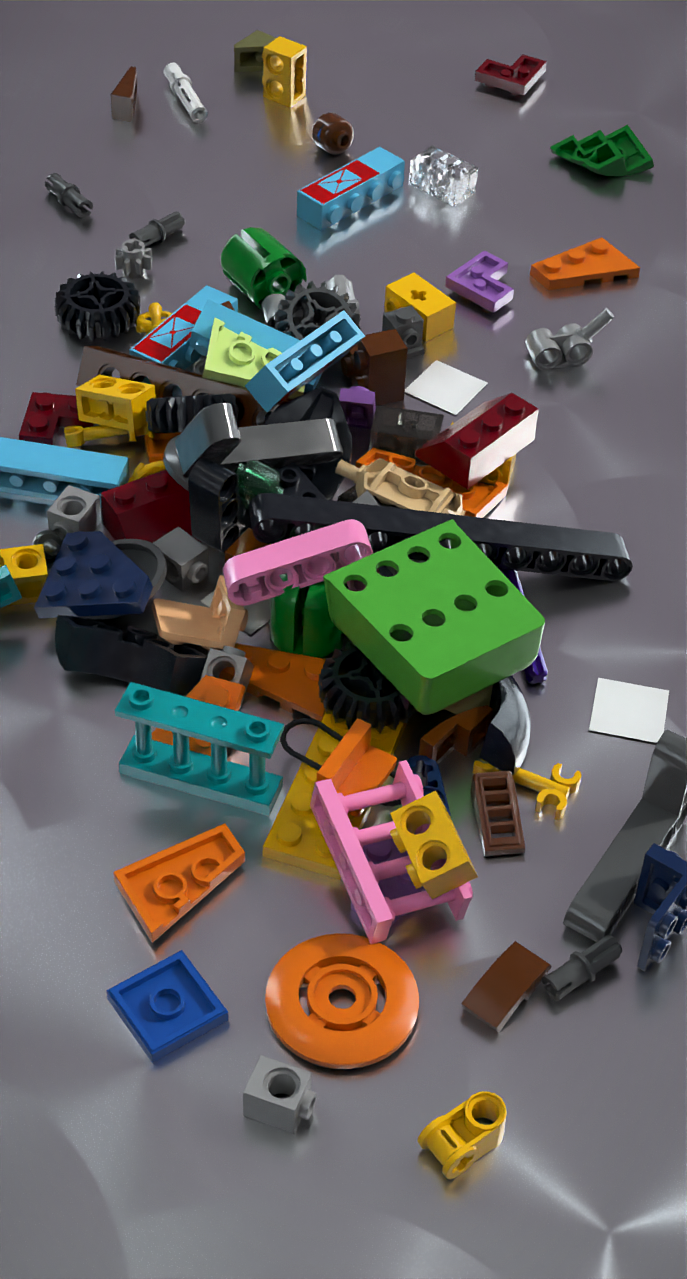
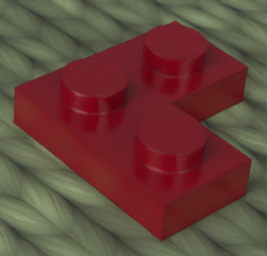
[475,54,547,95]
[19,392,94,445]

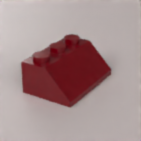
[415,393,539,490]
[101,469,202,543]

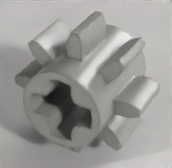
[115,239,152,278]

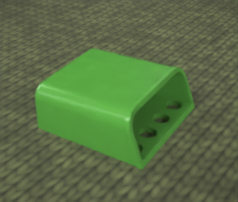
[323,519,545,715]

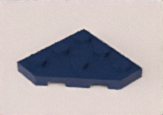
[34,531,153,619]

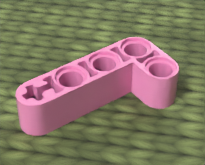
[223,519,380,606]

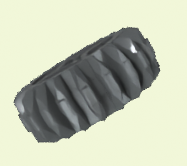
[274,281,361,364]

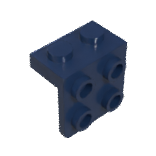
[634,843,687,971]

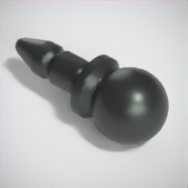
[33,530,62,559]

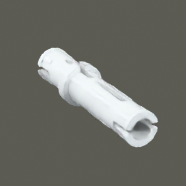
[164,62,208,123]

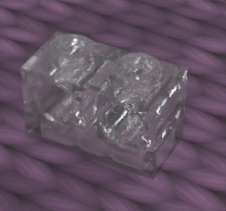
[409,146,478,207]

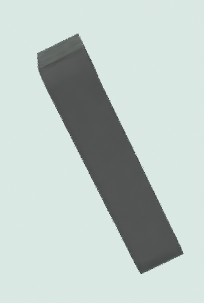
[174,403,344,478]
[563,729,687,942]

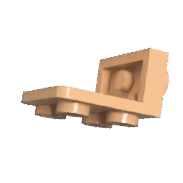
[152,575,248,650]

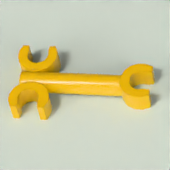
[64,423,155,448]
[472,759,581,821]

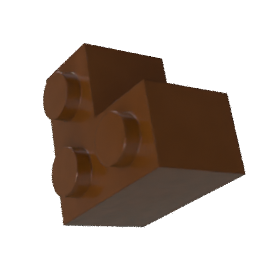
[341,329,408,406]

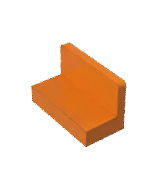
[316,718,397,817]

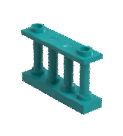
[115,682,284,816]

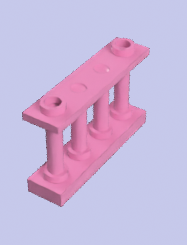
[310,760,473,944]

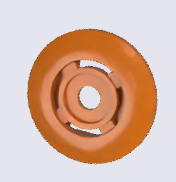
[265,933,419,1069]

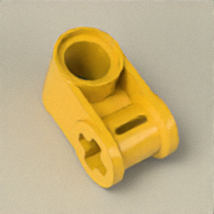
[417,1091,507,1179]

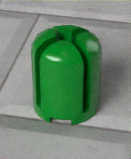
[221,227,307,309]
[270,574,347,658]

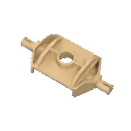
[335,458,466,516]

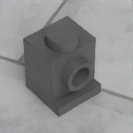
[382,305,425,359]

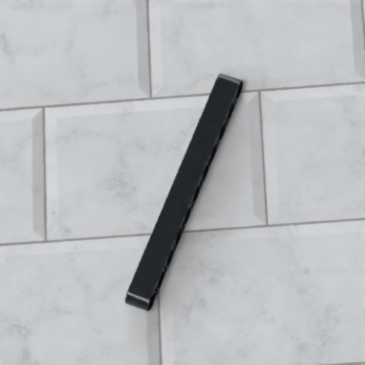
[249,493,633,581]

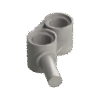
[525,308,614,371]

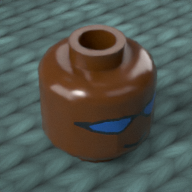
[312,113,354,155]

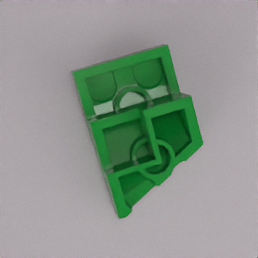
[550,125,654,176]

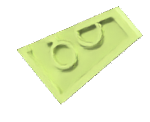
[202,317,305,399]

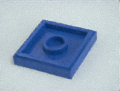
[106,950,229,1063]

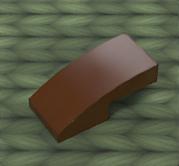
[419,705,493,764]
[461,941,551,1033]

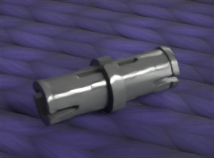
[45,173,93,218]

